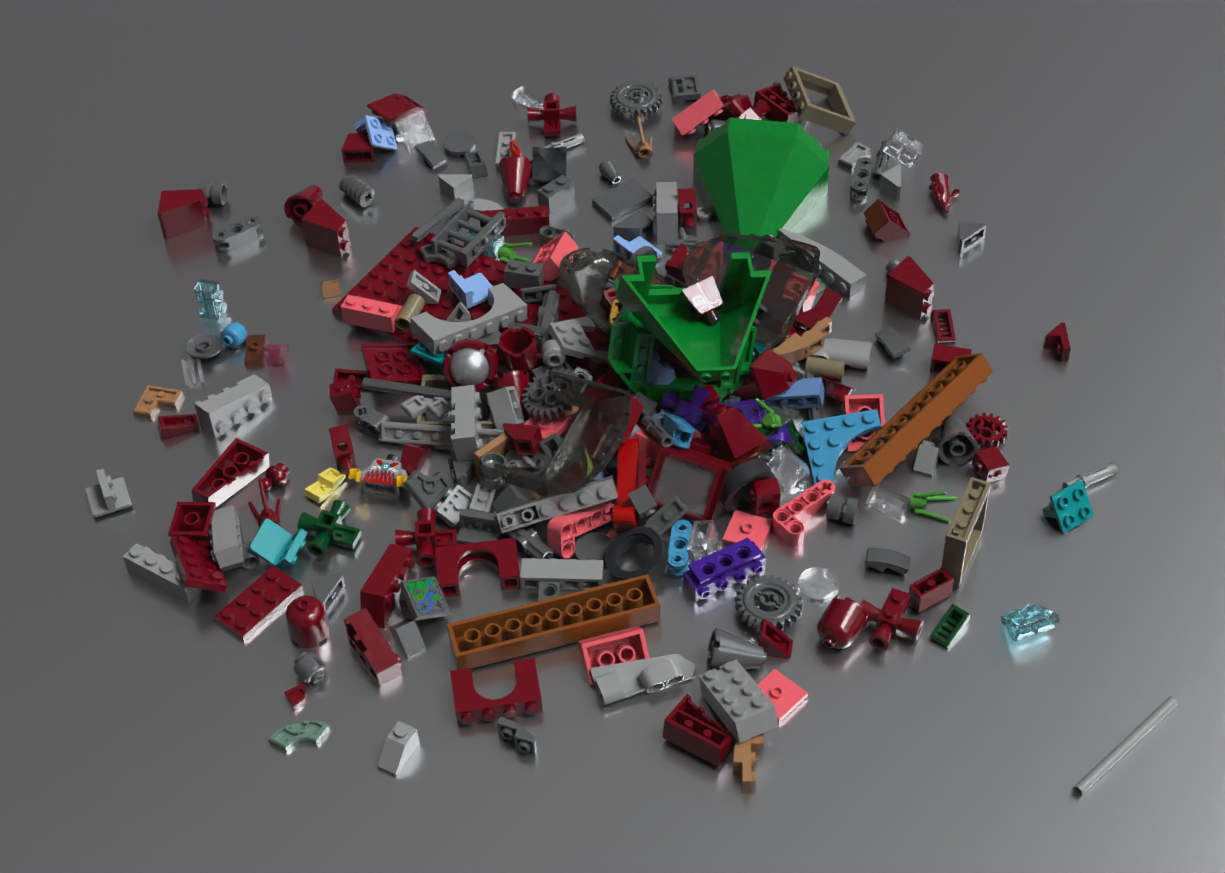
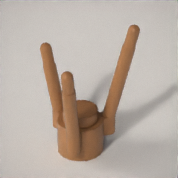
[625,116,653,158]

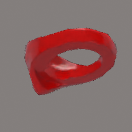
[509,140,523,156]

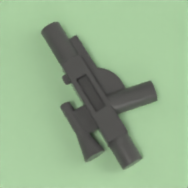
[665,228,717,253]

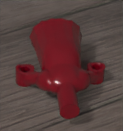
[929,173,960,215]

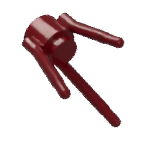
[248,478,281,527]

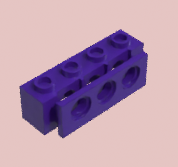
[683,537,766,602]

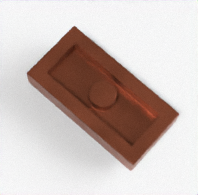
[244,334,266,366]

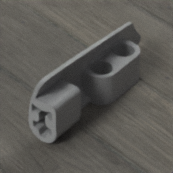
[781,338,873,370]
[590,653,696,706]

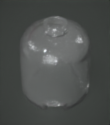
[765,446,810,495]

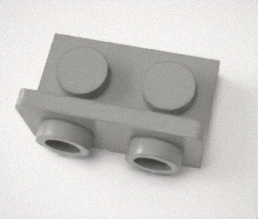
[433,484,473,528]

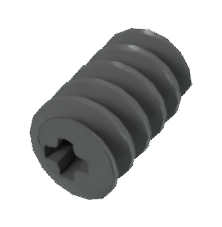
[339,174,375,207]

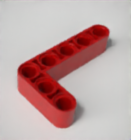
[613,438,639,533]

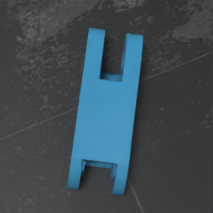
[662,413,695,448]
[667,520,692,579]

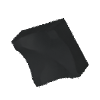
[532,147,567,183]

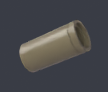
[395,294,425,332]
[805,356,845,380]

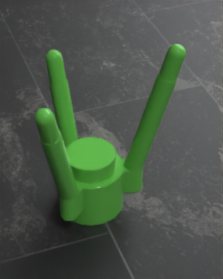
[498,242,532,263]
[753,398,782,429]
[910,491,957,523]

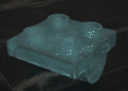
[1001,603,1060,641]

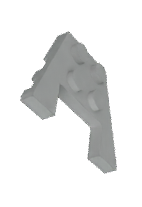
[547,316,613,368]

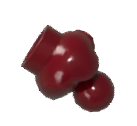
[262,463,289,491]

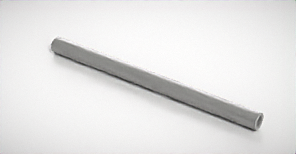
[1073,696,1178,796]

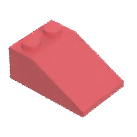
[843,394,885,452]

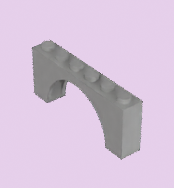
[411,283,527,355]

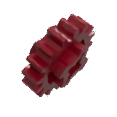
[966,412,1008,449]

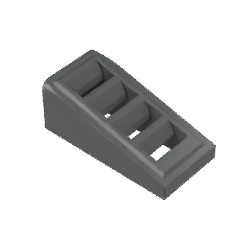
[464,151,488,179]

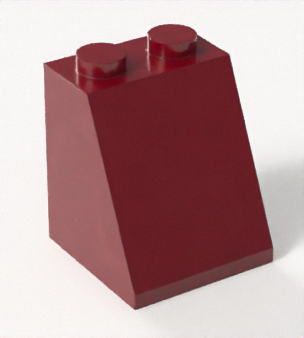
[157,189,211,239]
[301,199,351,257]
[885,256,934,320]
[701,403,768,458]

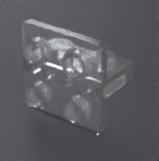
[394,110,436,153]

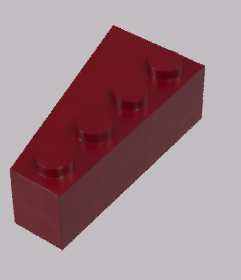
[192,438,270,507]
[360,544,415,629]

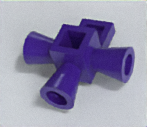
[661,383,711,434]

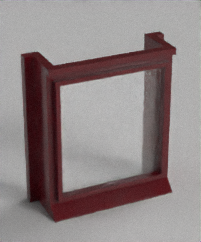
[648,444,733,528]

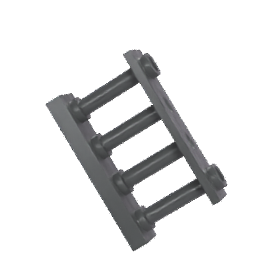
[431,200,506,267]

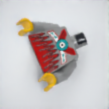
[348,454,408,498]

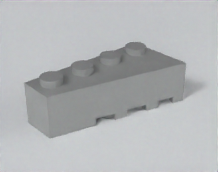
[653,182,678,244]
[194,374,272,439]
[451,385,483,461]

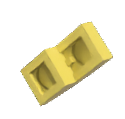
[304,467,346,503]

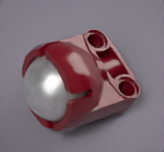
[443,338,502,392]

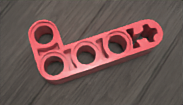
[772,480,835,547]
[547,502,617,559]

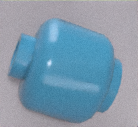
[220,322,248,349]

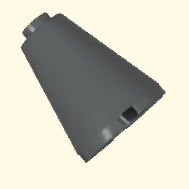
[938,416,977,466]
[707,628,767,670]

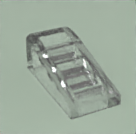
[512,84,544,109]

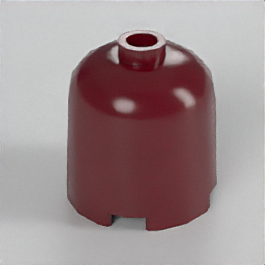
[499,326,538,373]
[286,595,331,648]
[817,595,869,649]

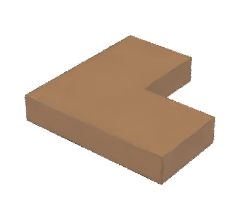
[133,385,183,419]

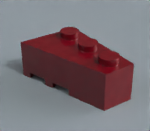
[753,83,799,123]
[344,608,402,686]
[662,694,732,767]

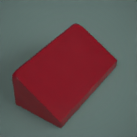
[333,368,369,390]

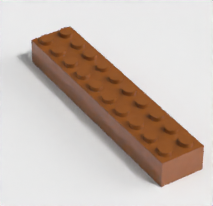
[839,353,993,487]
[447,574,661,669]

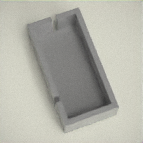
[698,659,779,743]

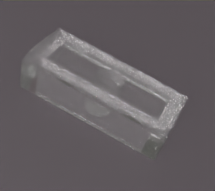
[865,485,910,520]

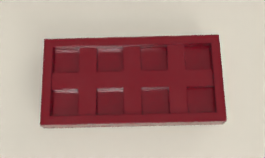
[170,536,227,592]
[214,565,303,641]

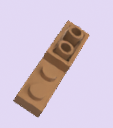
[772,316,832,363]
[733,734,764,793]

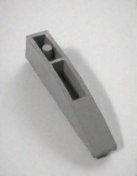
[778,228,867,297]
[496,476,618,533]

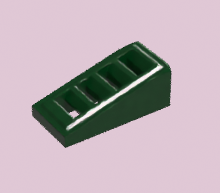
[930,604,970,648]

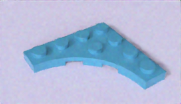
[801,409,881,485]

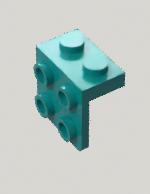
[249,519,307,571]

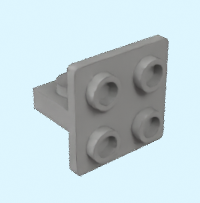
[85,468,132,518]

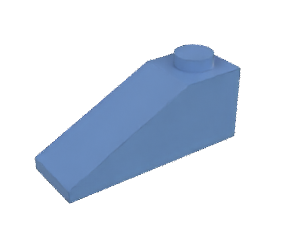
[764,377,825,409]

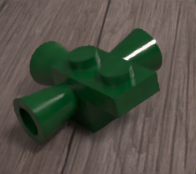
[297,500,362,557]

